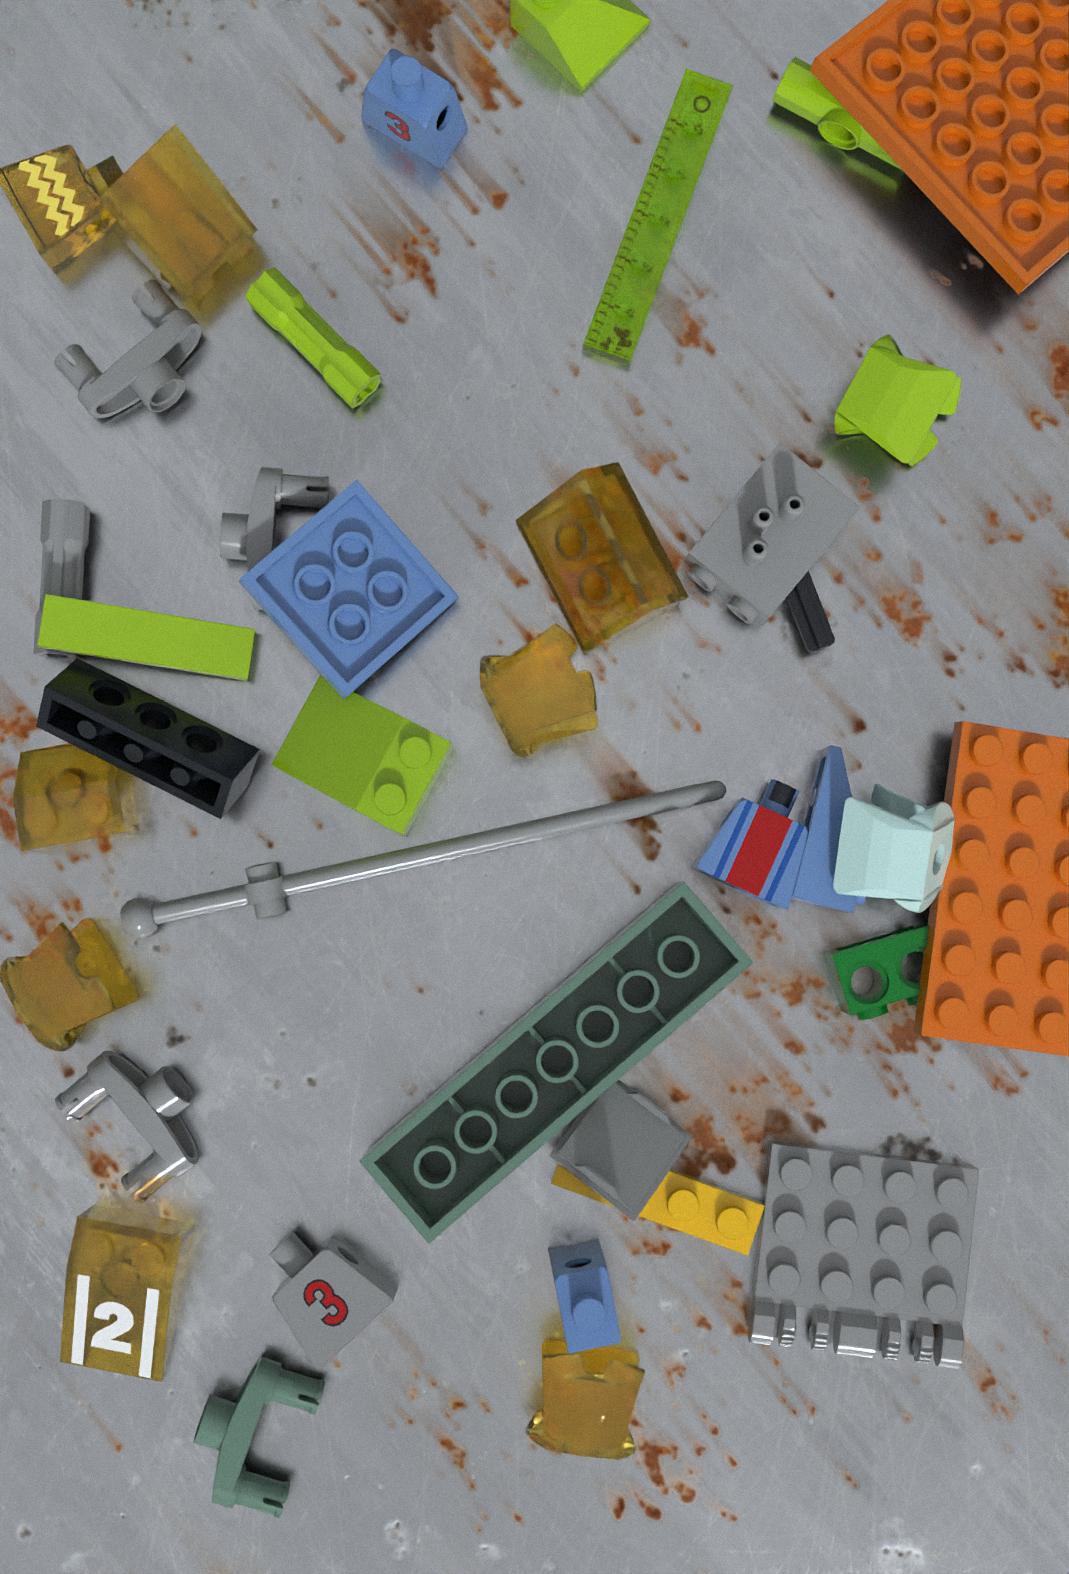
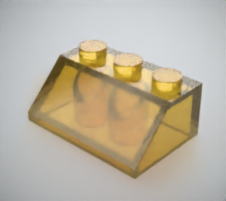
[516,462,689,654]

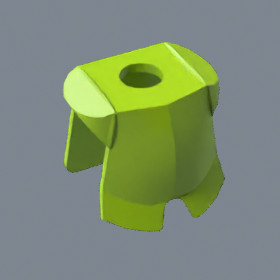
[834,334,962,467]

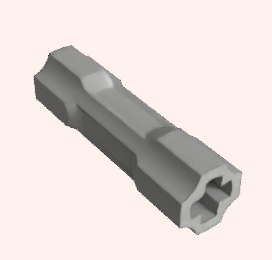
[33,499,90,659]

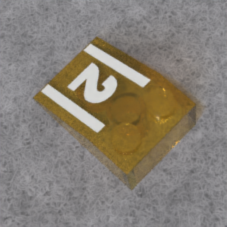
[60,1204,195,1382]

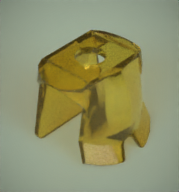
[480,623,599,758]
[0,918,140,1052]
[525,1339,645,1460]

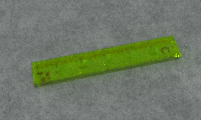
[583,69,733,366]

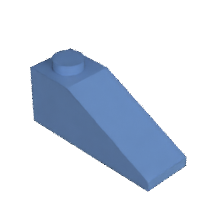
[792,745,866,913]

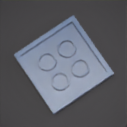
[239,480,459,700]

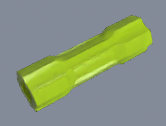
[244,267,382,408]

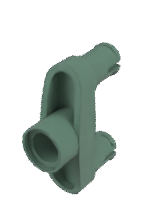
[193,1357,325,1518]

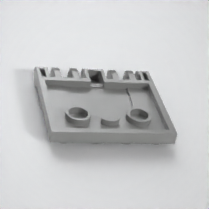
[748,1140,979,1369]

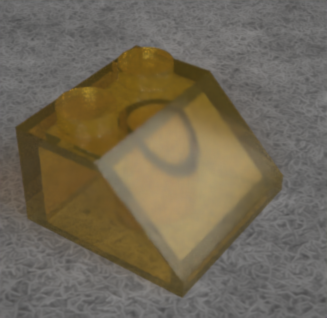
[13,743,140,853]

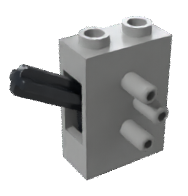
[684,443,860,652]

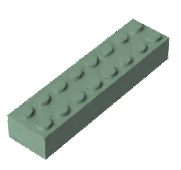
[359,881,754,1244]

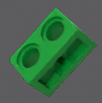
[823,923,930,1020]

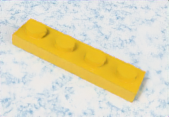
[551,1163,765,1256]

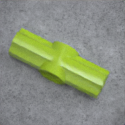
[772,57,902,170]

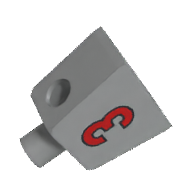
[269,1232,398,1371]

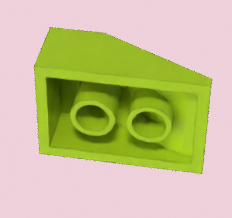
[271,676,454,837]

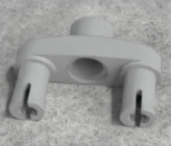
[54,279,202,418]
[220,467,329,610]
[55,1050,198,1203]

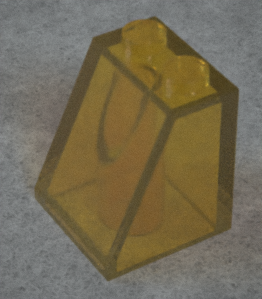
[90,124,258,302]

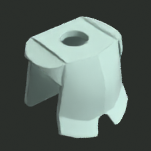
[833,784,955,913]

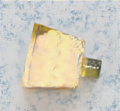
[0,145,129,273]

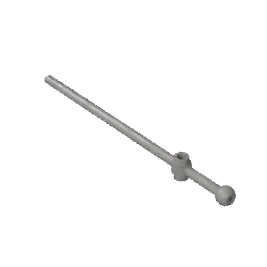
[120,781,726,938]

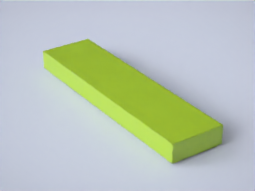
[37,594,255,681]

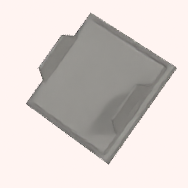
[549,1080,693,1221]

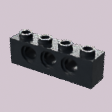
[36,658,260,819]

